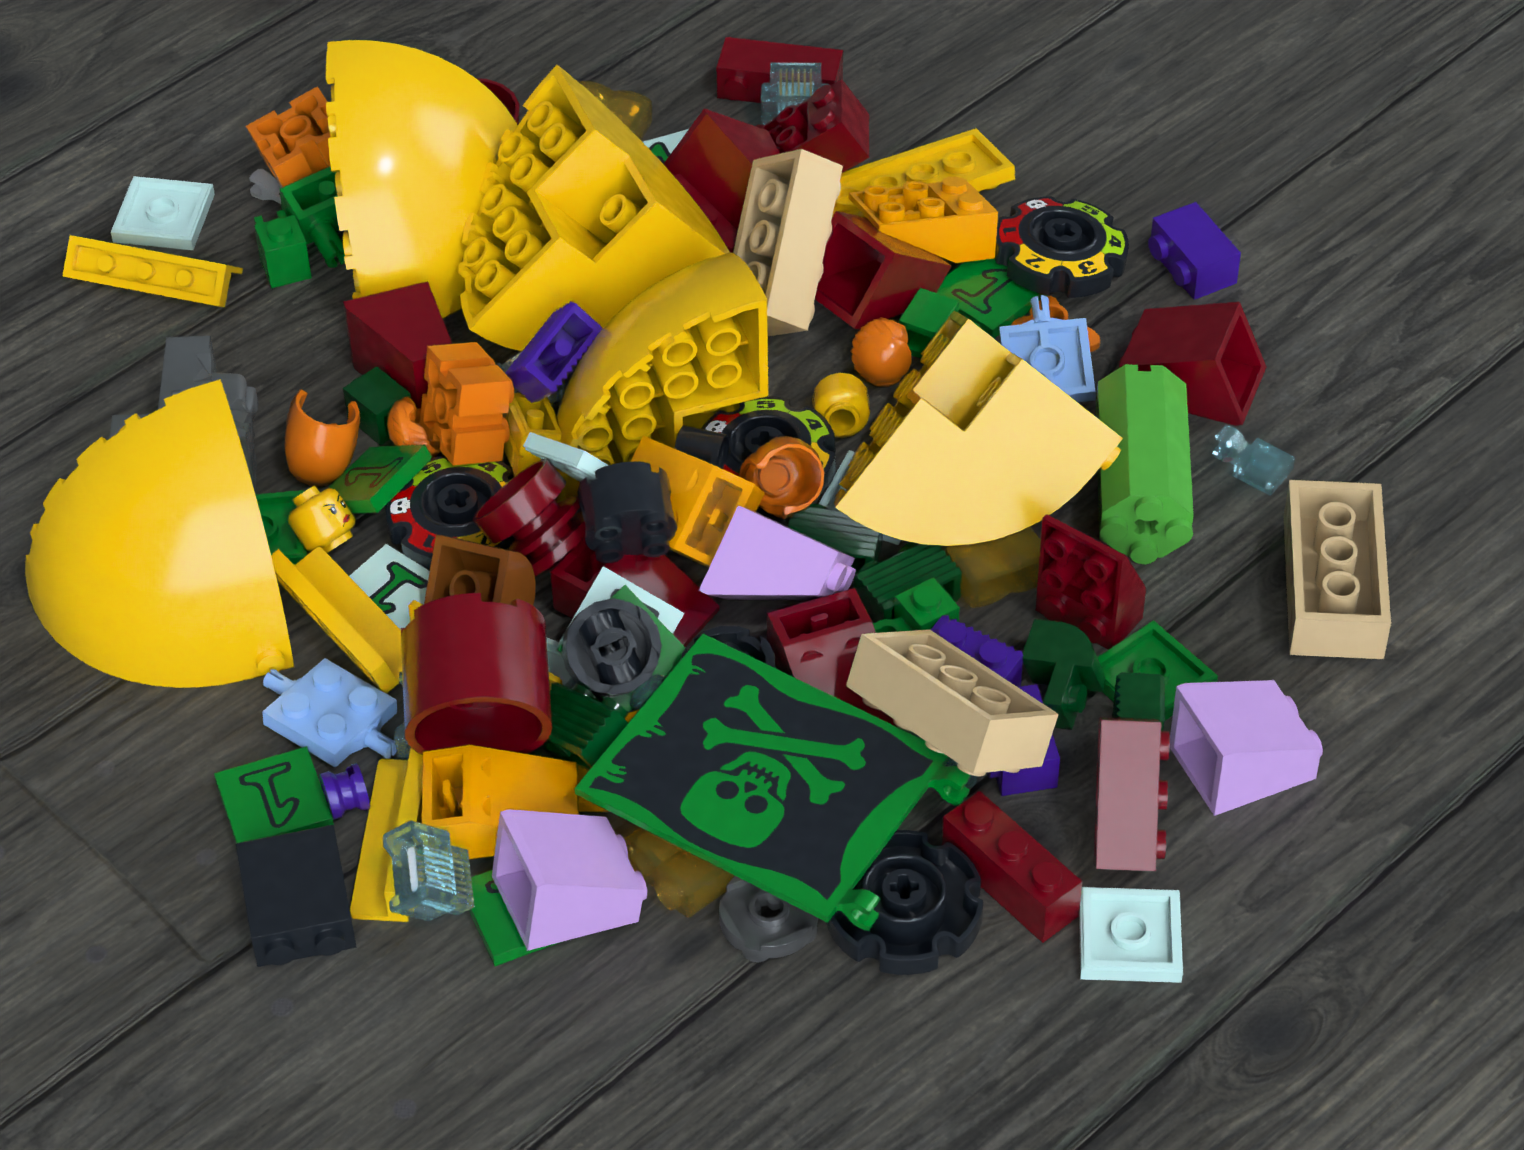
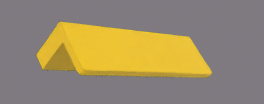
[62,235,243,307]
[271,547,403,694]
[350,748,424,922]

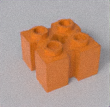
[246,86,331,188]
[419,342,514,466]

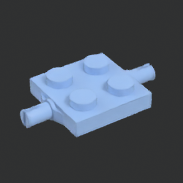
[999,295,1096,402]
[262,658,399,768]

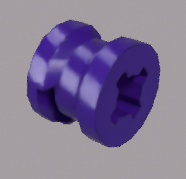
[319,763,370,820]

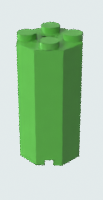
[1096,364,1193,564]

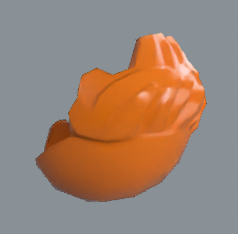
[850,317,912,387]
[387,397,441,458]

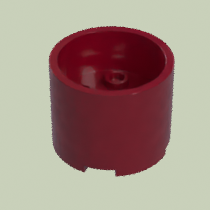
[401,593,552,755]

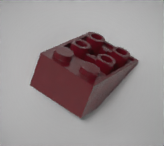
[755,79,869,173]
[1035,514,1146,650]
[550,538,719,647]
[767,588,899,728]

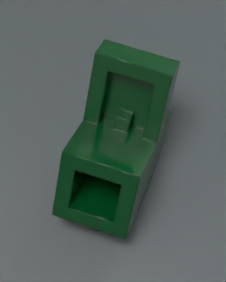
[1023,619,1105,730]

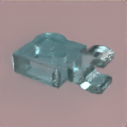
[1212,425,1296,496]

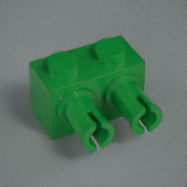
[280,166,345,268]

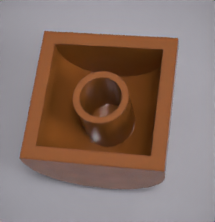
[424,534,536,606]

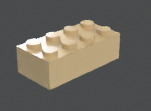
[733,149,843,336]
[1284,480,1391,659]
[846,630,1059,776]

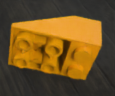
[849,177,998,263]
[631,436,765,568]
[422,745,579,862]

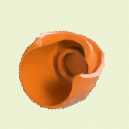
[284,389,360,487]
[739,436,825,519]

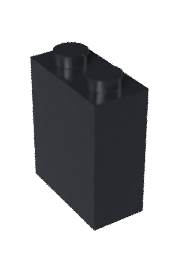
[236,824,357,967]

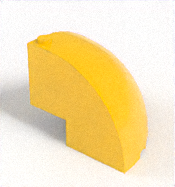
[326,40,518,318]
[458,65,730,351]
[555,253,768,503]
[834,311,1123,546]
[25,379,294,688]

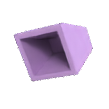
[699,505,856,600]
[1170,680,1323,816]
[492,809,647,950]

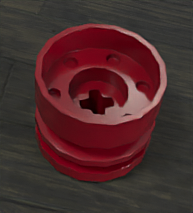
[473,459,585,576]

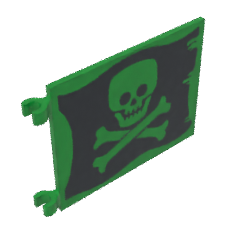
[575,634,971,931]

